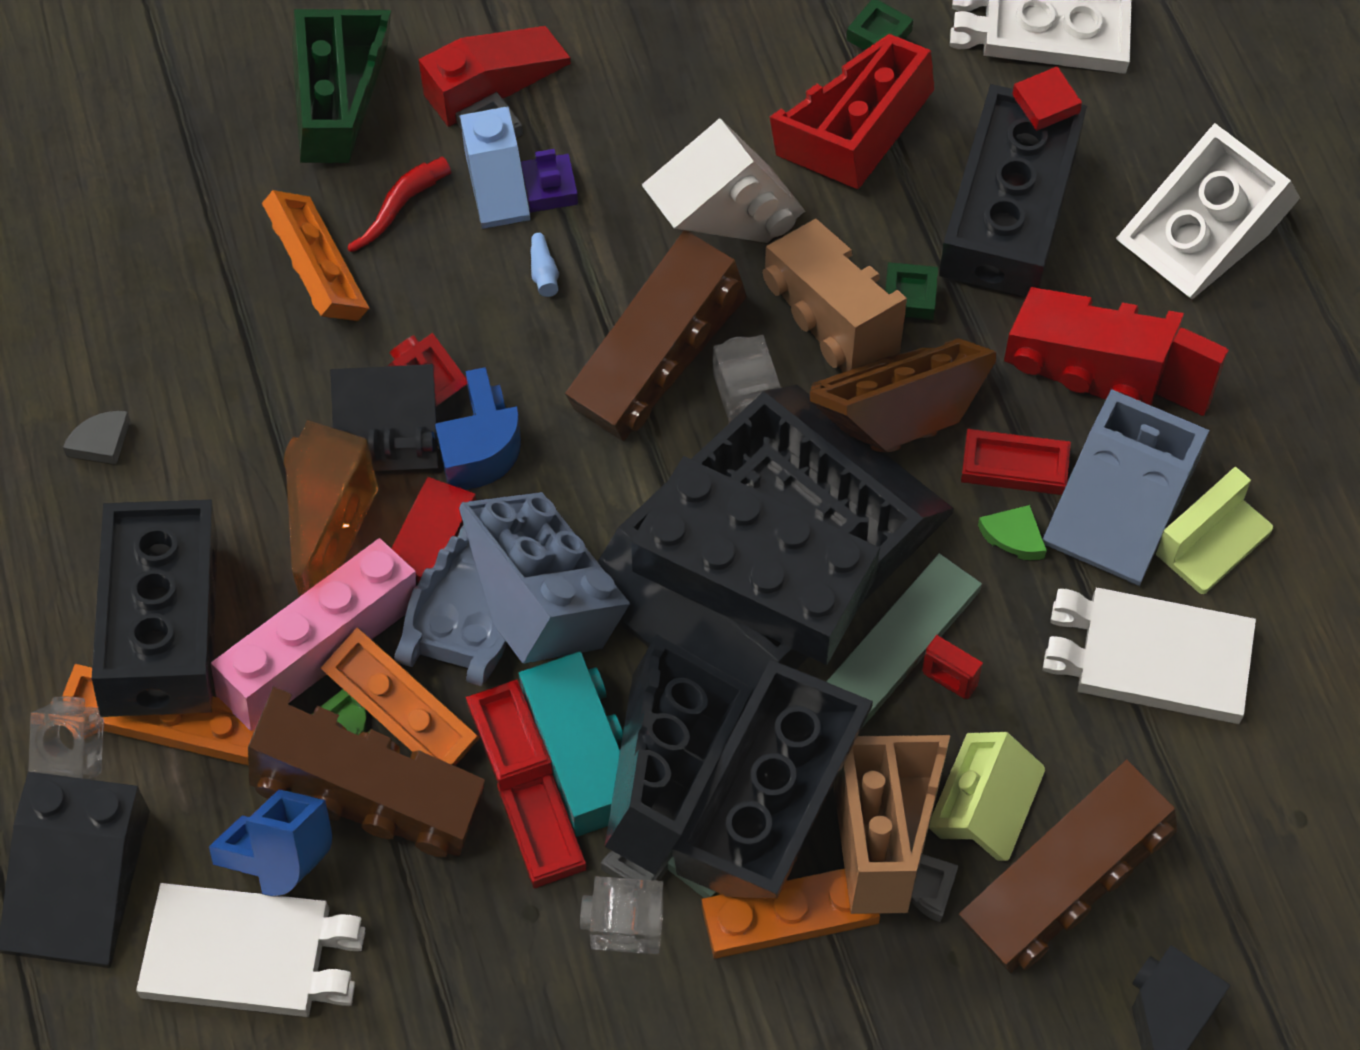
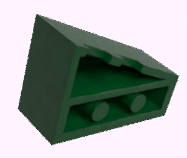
[292,9,391,163]

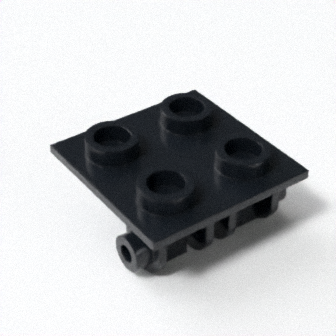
[328,364,439,473]

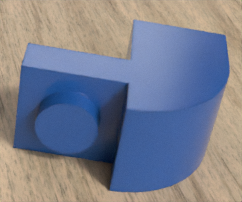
[435,367,521,490]
[209,789,332,896]

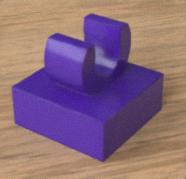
[520,149,578,212]

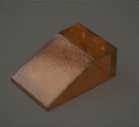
[284,420,378,597]

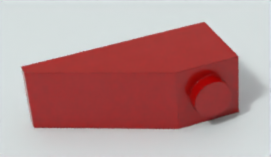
[418,26,571,127]

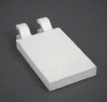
[949,0,1131,74]
[1042,587,1256,724]
[136,883,365,1017]

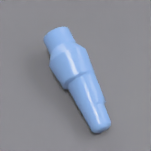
[530,233,559,297]

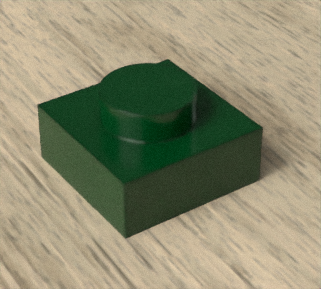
[846,0,913,51]
[885,262,938,320]

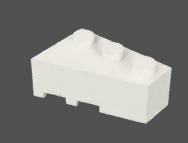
[642,118,805,243]

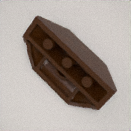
[810,338,996,452]

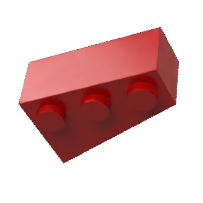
[769,34,935,190]
[1004,287,1184,406]

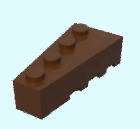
[565,230,747,441]
[248,686,485,857]
[959,759,1177,974]

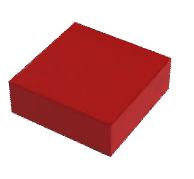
[1012,66,1082,131]
[922,635,983,699]

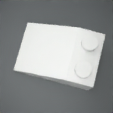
[1116,123,1300,300]

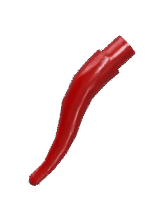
[347,156,451,252]

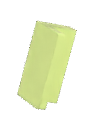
[1156,466,1273,594]
[929,732,1045,861]

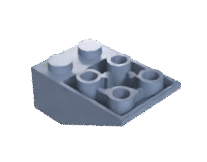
[1043,389,1209,586]
[459,492,630,663]

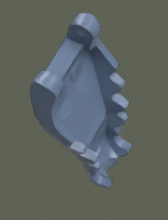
[394,524,507,687]

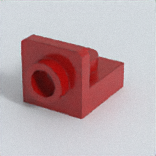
[388,333,467,407]

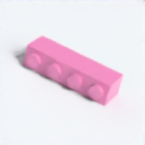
[211,538,416,731]

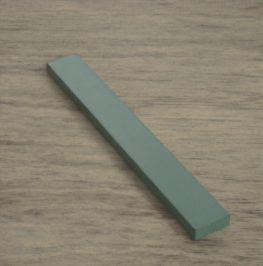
[667,553,982,898]

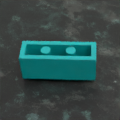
[518,651,623,837]

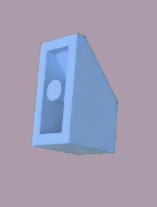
[460,107,530,229]

